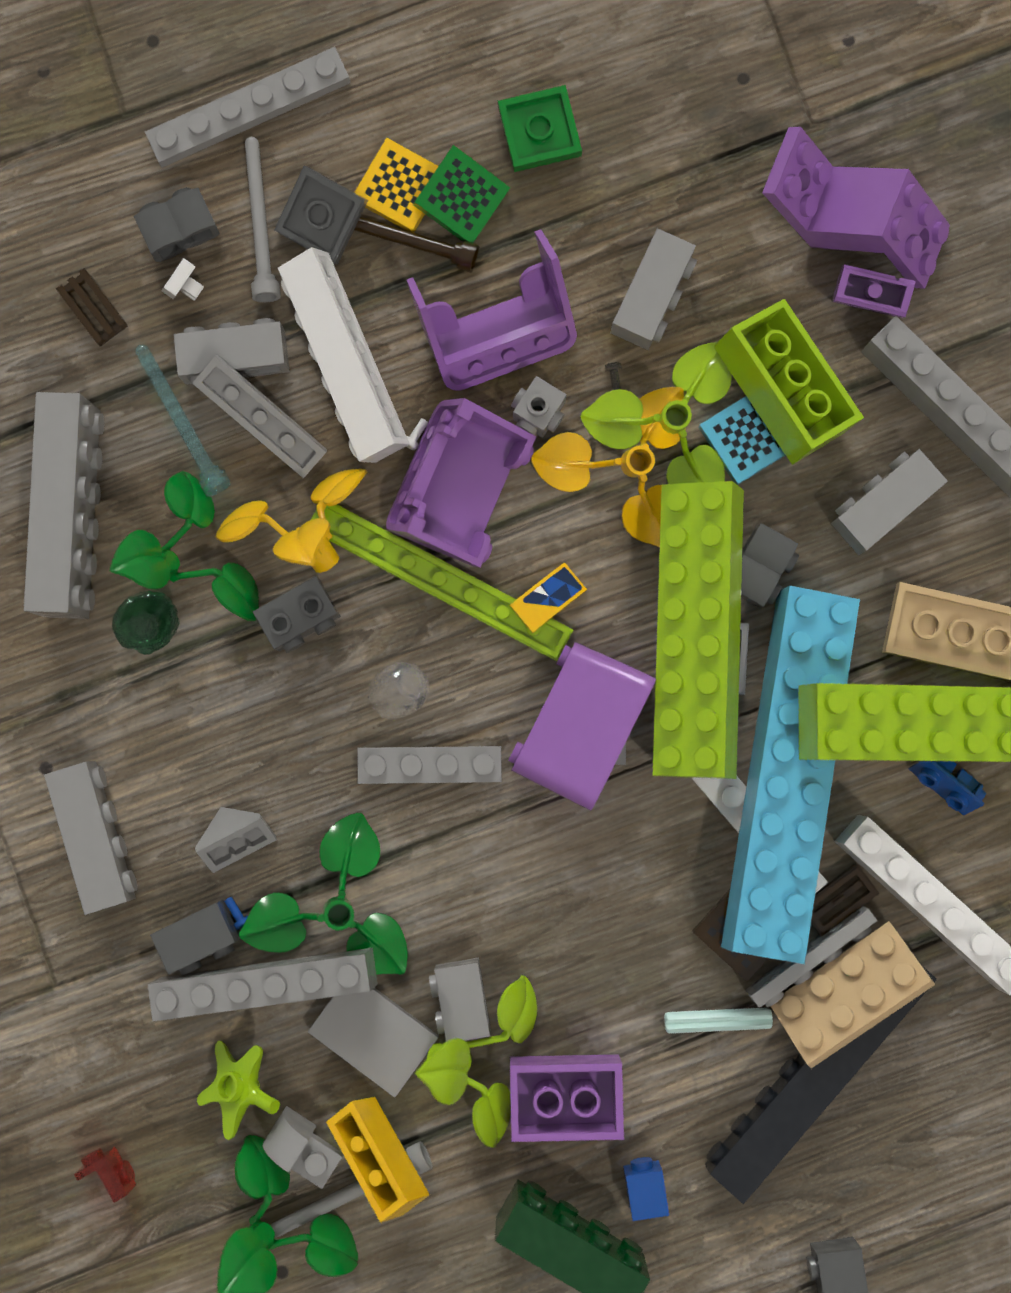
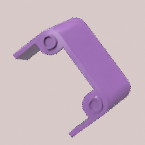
[407,229,577,390]

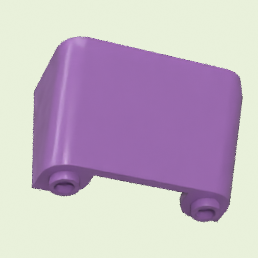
[386,398,536,568]
[508,642,656,811]

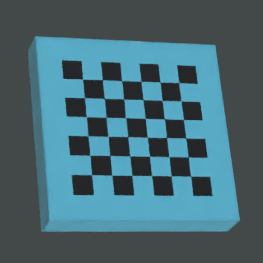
[698,396,785,485]

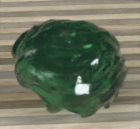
[112,591,179,655]

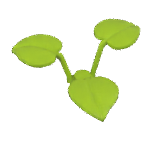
[580,342,732,484]
[415,975,537,1148]

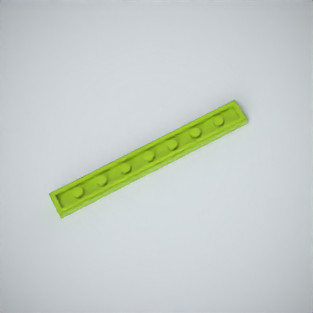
[311,505,573,662]

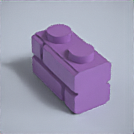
[832,264,916,318]

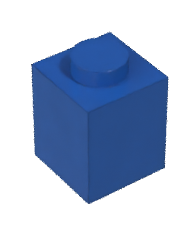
[623,1157,669,1221]

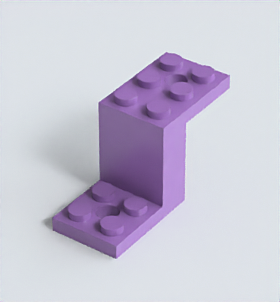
[762,127,950,289]

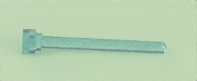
[135,344,231,497]

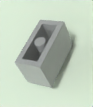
[429,957,491,1042]

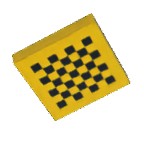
[354,137,438,233]

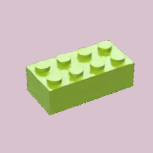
[714,299,864,465]

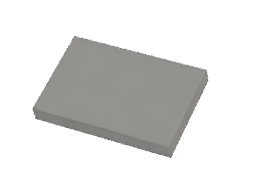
[308,987,439,1097]

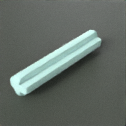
[664,1007,773,1033]

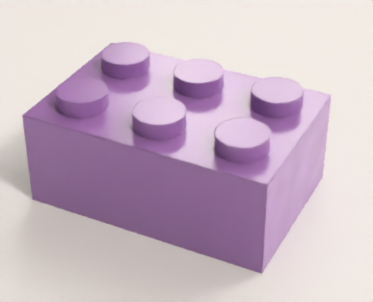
[510,1054,624,1142]

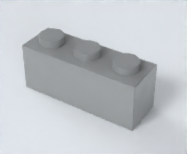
[610,228,698,350]
[173,318,290,384]
[830,449,948,555]

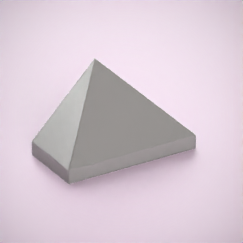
[195,807,277,873]

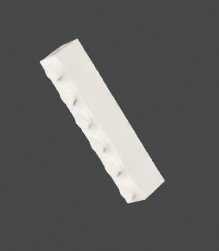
[278,247,410,463]
[834,815,1011,996]

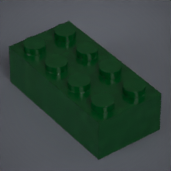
[495,1179,650,1293]

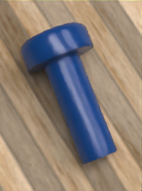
[224,896,248,930]

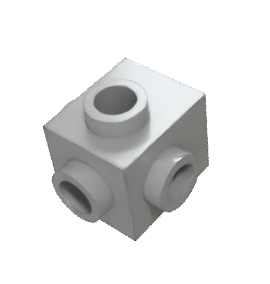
[511,376,567,438]

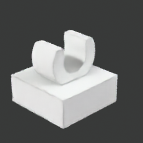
[162,258,204,301]

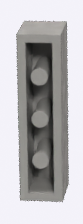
[44,761,137,915]

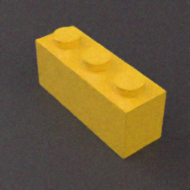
[326,1097,430,1223]

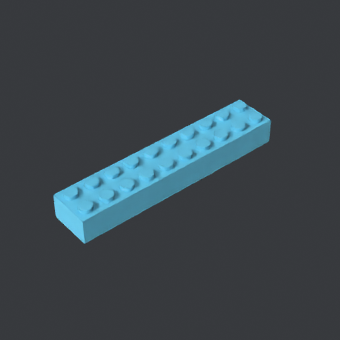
[721,586,860,964]

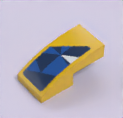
[510,562,587,634]

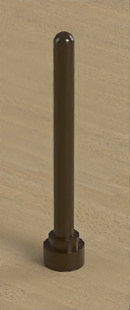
[354,217,479,273]

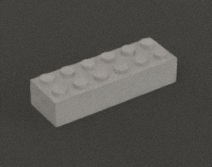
[24,392,104,619]

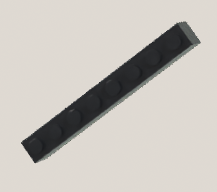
[705,966,937,1204]

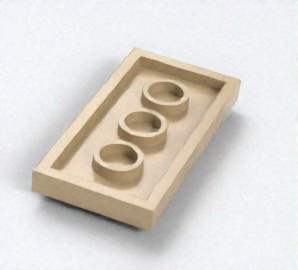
[882,582,1011,682]
[771,921,935,1068]

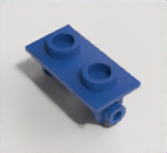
[909,761,986,815]

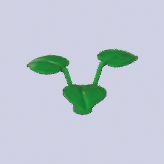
[110,471,259,622]
[239,812,408,975]
[217,1135,358,1293]

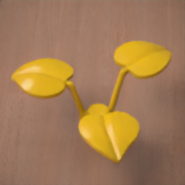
[531,387,686,548]
[215,469,368,573]

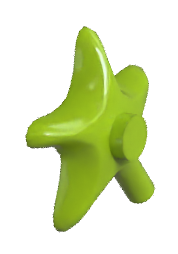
[197,1041,280,1140]

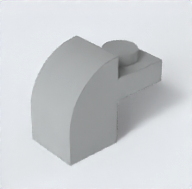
[263,1106,343,1189]

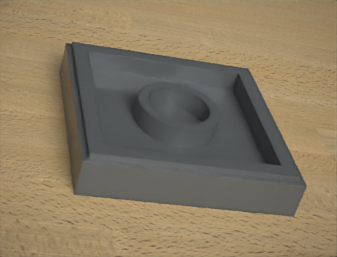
[274,165,368,264]

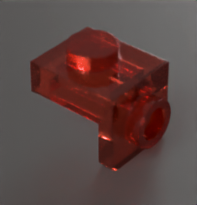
[74,1147,136,1203]

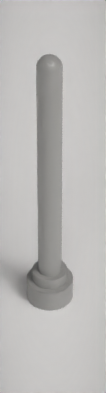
[245,137,281,302]
[271,1141,433,1238]

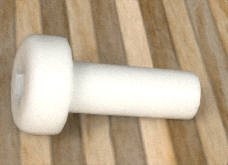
[406,418,428,450]

